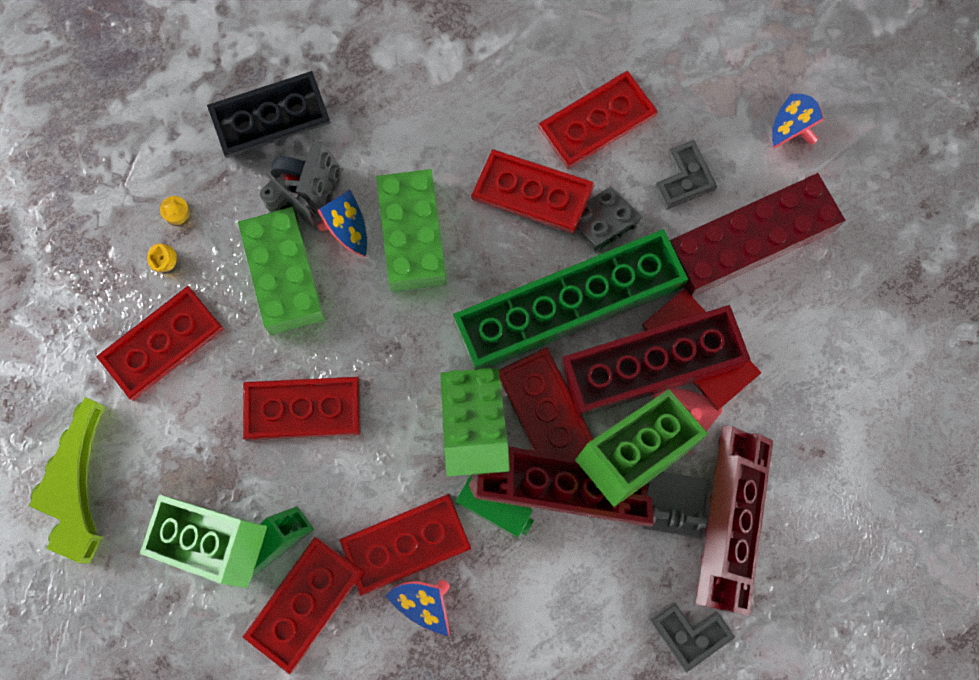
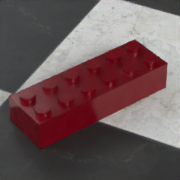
[669,173,846,297]
[561,305,751,418]

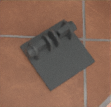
[260,173,317,230]
[577,186,643,251]
[643,472,709,538]

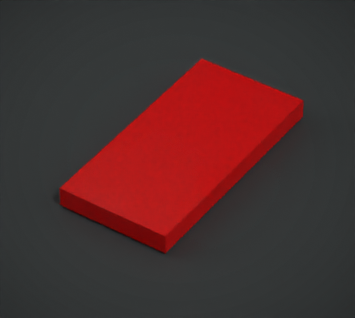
[538,70,658,169]
[471,149,594,234]
[96,286,224,401]
[641,288,762,411]
[499,347,594,458]
[243,377,361,441]
[339,494,472,596]
[242,536,364,674]

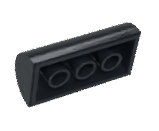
[207,71,331,158]

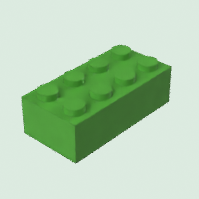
[376,169,447,292]
[238,207,325,335]
[440,368,509,476]
[575,389,708,507]
[140,495,267,588]

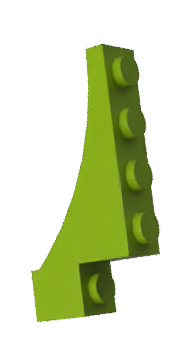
[29,397,105,564]

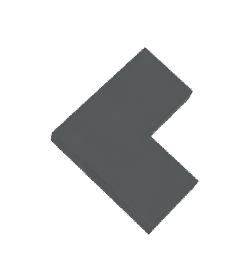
[655,140,718,210]
[650,603,735,673]

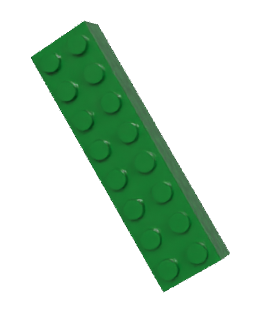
[453,229,688,370]

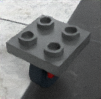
[270,140,341,215]

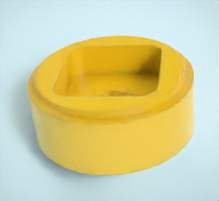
[160,196,190,225]
[147,243,177,272]

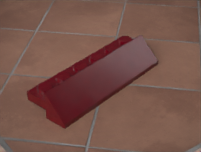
[696,426,773,616]
[469,446,654,527]

